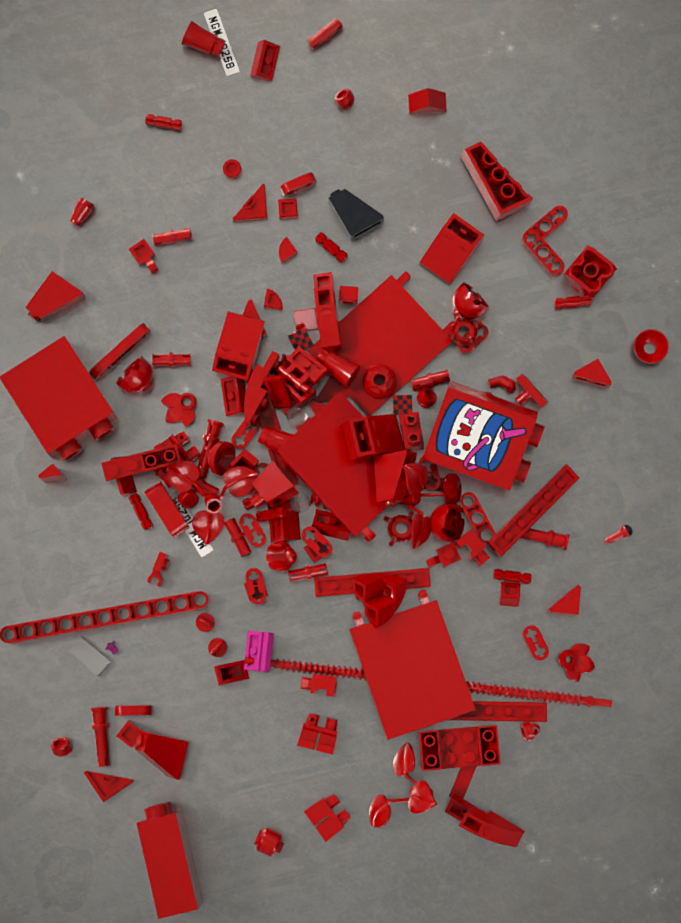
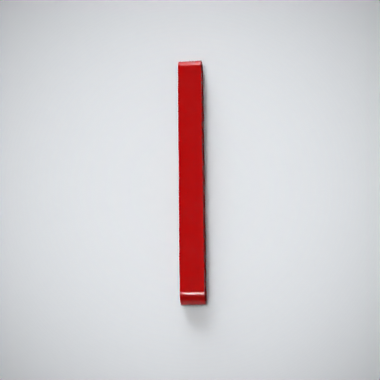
[0,591,210,644]

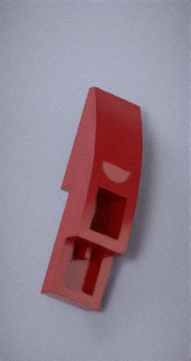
[313,272,341,349]
[244,351,281,427]
[101,444,181,481]
[445,794,525,847]

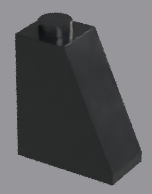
[328,189,384,241]

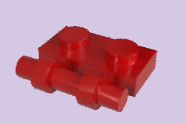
[277,346,328,394]

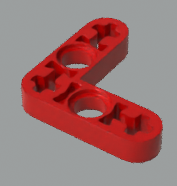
[522,206,568,276]

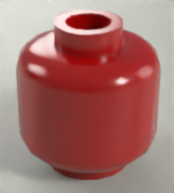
[254,828,284,857]

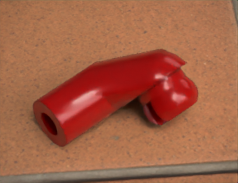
[488,375,516,393]

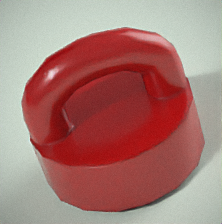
[334,88,354,110]
[417,387,437,408]
[177,489,198,509]
[196,613,215,632]
[208,638,228,657]
[520,722,540,742]
[50,737,72,757]

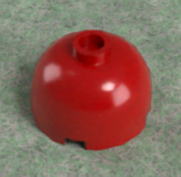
[452,282,489,320]
[116,356,153,394]
[429,504,465,543]

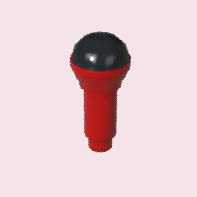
[604,525,633,544]

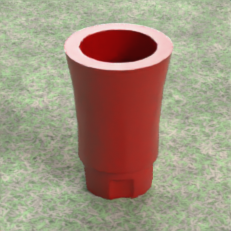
[181,21,226,57]
[316,349,360,388]
[258,426,294,451]

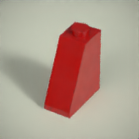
[25,271,85,322]
[374,450,417,507]
[135,730,189,780]

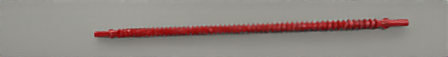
[244,657,612,708]

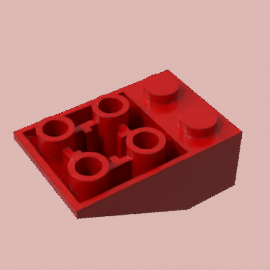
[419,213,484,284]
[212,311,265,381]
[342,414,405,462]

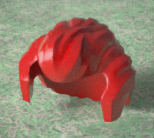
[266,540,297,572]

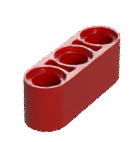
[144,481,190,538]
[459,492,495,545]

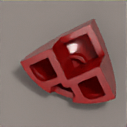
[353,573,408,627]

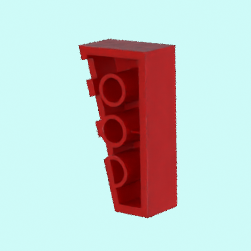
[461,141,533,221]

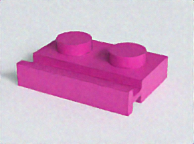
[244,631,274,672]

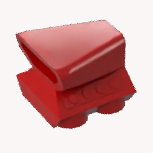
[564,245,617,298]

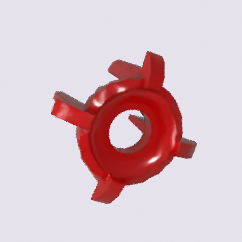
[445,312,483,350]
[383,511,414,546]

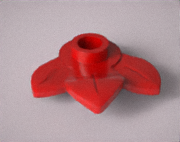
[161,392,197,427]
[558,643,595,682]

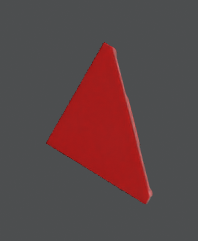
[233,184,268,222]
[314,376,362,403]
[83,771,134,803]

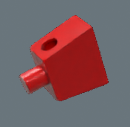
[250,461,299,509]

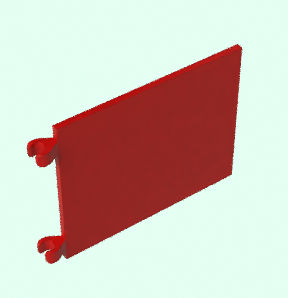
[307,272,454,416]
[276,391,422,542]
[349,590,476,740]

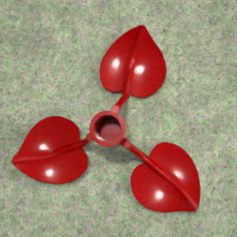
[166,461,258,545]
[398,463,462,549]
[369,742,437,828]

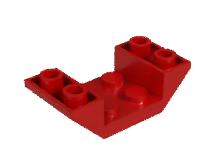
[419,725,501,771]

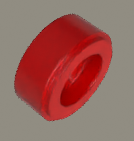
[223,159,242,179]

